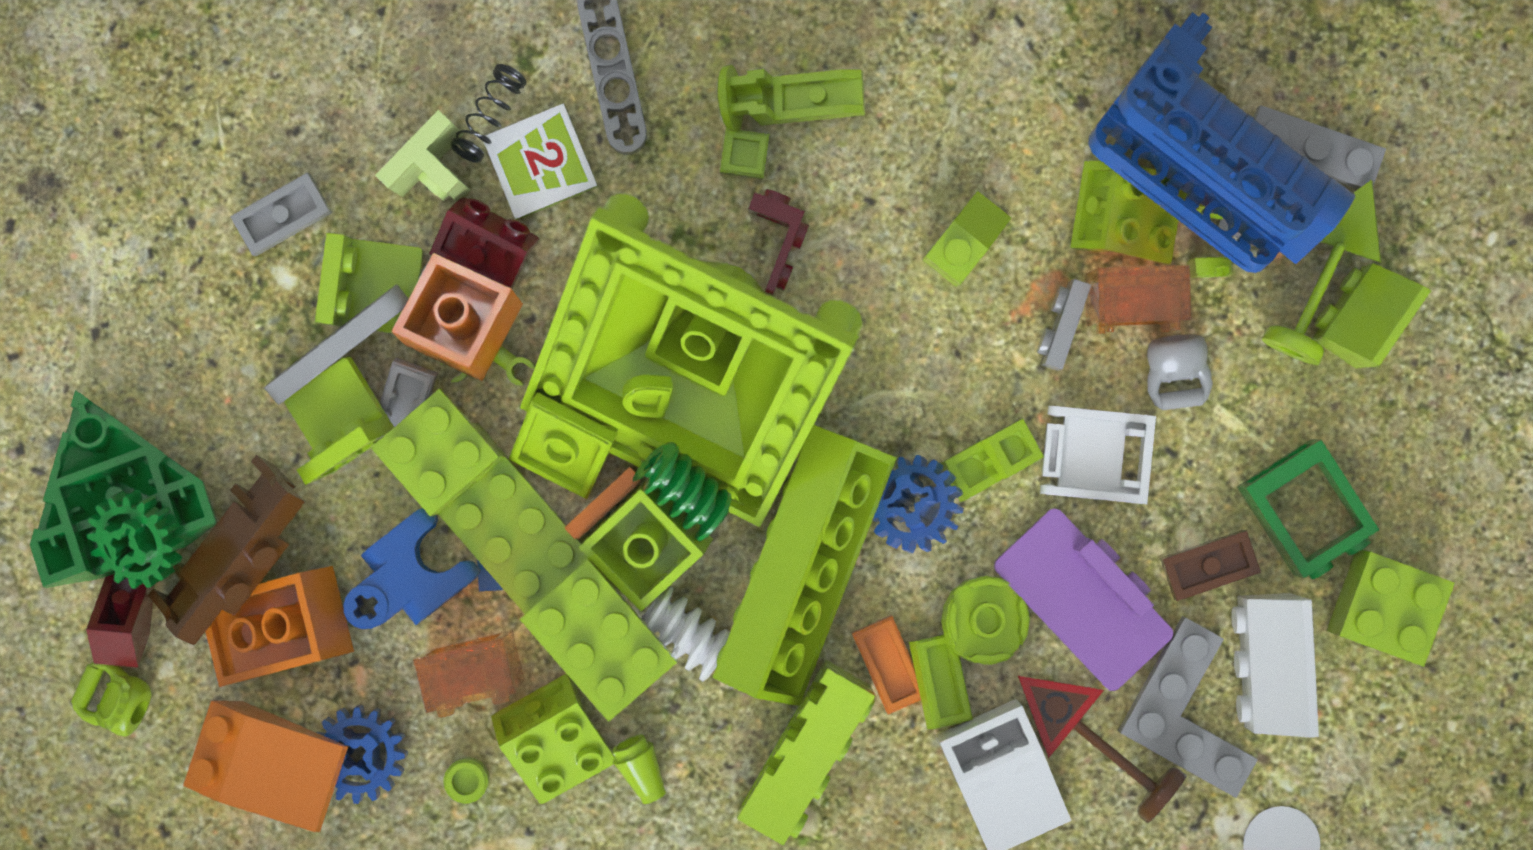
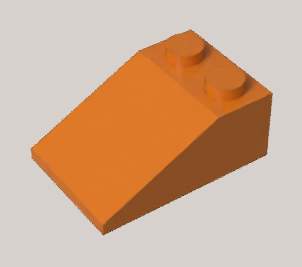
[205,566,354,687]
[183,701,348,832]

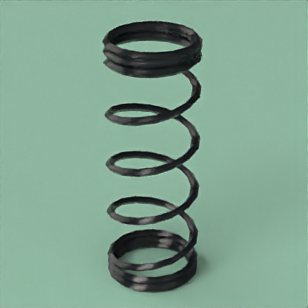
[450,64,526,163]

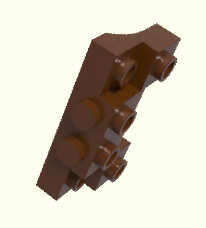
[148,455,305,646]

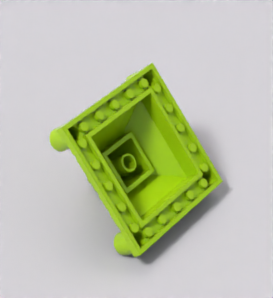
[520,194,863,527]

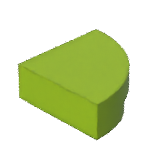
[1187,257,1232,278]

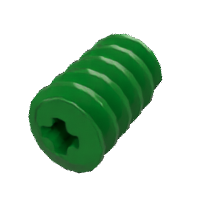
[632,442,732,542]

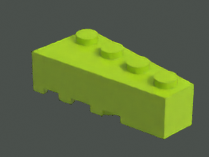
[737,659,875,846]

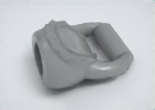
[1147,334,1213,410]

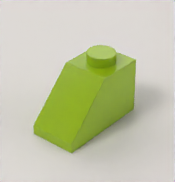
[922,190,1012,287]

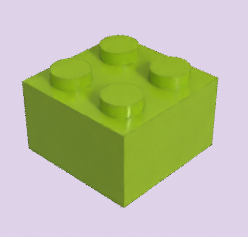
[578,480,713,612]
[1326,550,1455,667]

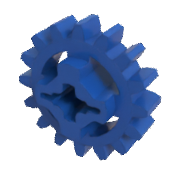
[872,455,964,553]
[316,705,408,804]

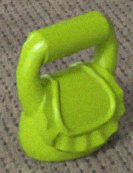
[71,662,152,737]

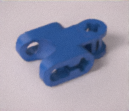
[343,508,481,629]

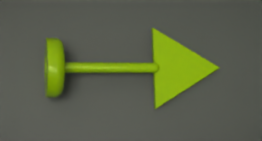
[1262,180,1382,365]

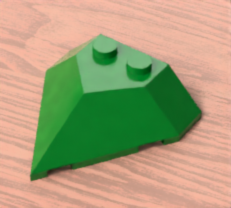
[30,390,217,588]

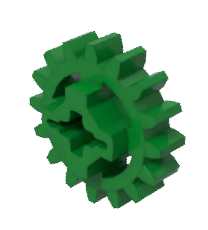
[87,490,184,589]

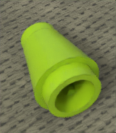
[612,734,666,804]

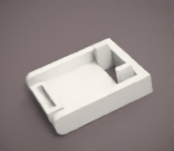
[1040,406,1156,504]

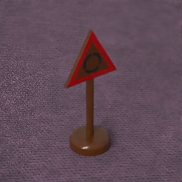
[1018,676,1187,824]

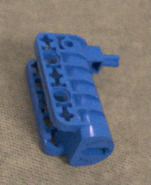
[1088,12,1355,273]

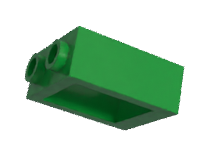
[1237,439,1379,580]

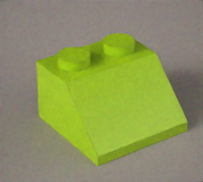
[1312,263,1431,369]

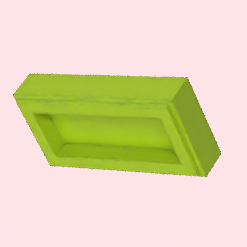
[909,634,973,729]

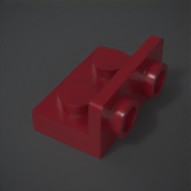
[429,197,539,290]

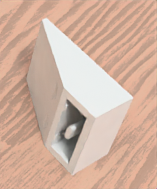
[936,699,1071,850]

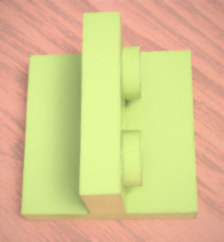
[375,110,471,201]

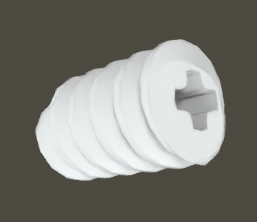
[641,586,730,682]

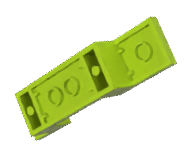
[371,388,678,722]

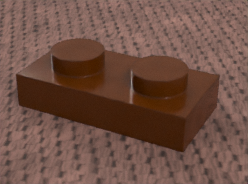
[1160,530,1261,601]

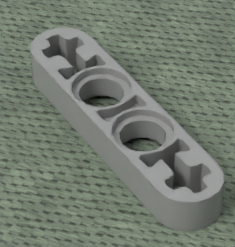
[577,0,647,155]
[264,284,409,405]

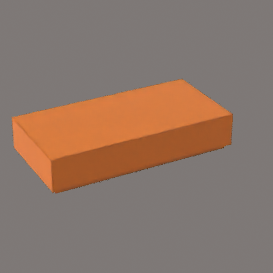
[564,466,642,539]
[851,615,921,715]

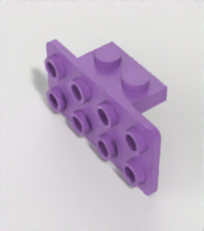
[994,508,1173,691]

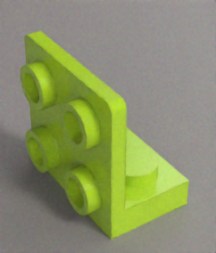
[1070,161,1182,264]
[315,233,424,333]
[284,356,394,485]
[491,674,615,804]

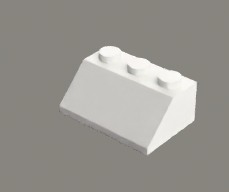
[1232,593,1319,737]

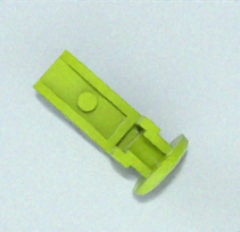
[717,64,865,132]

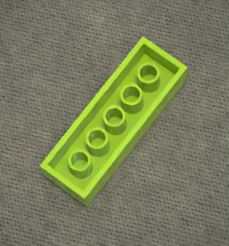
[712,425,897,706]

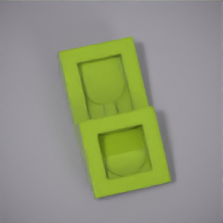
[941,418,1044,502]

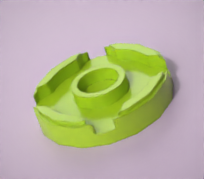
[941,576,1030,665]

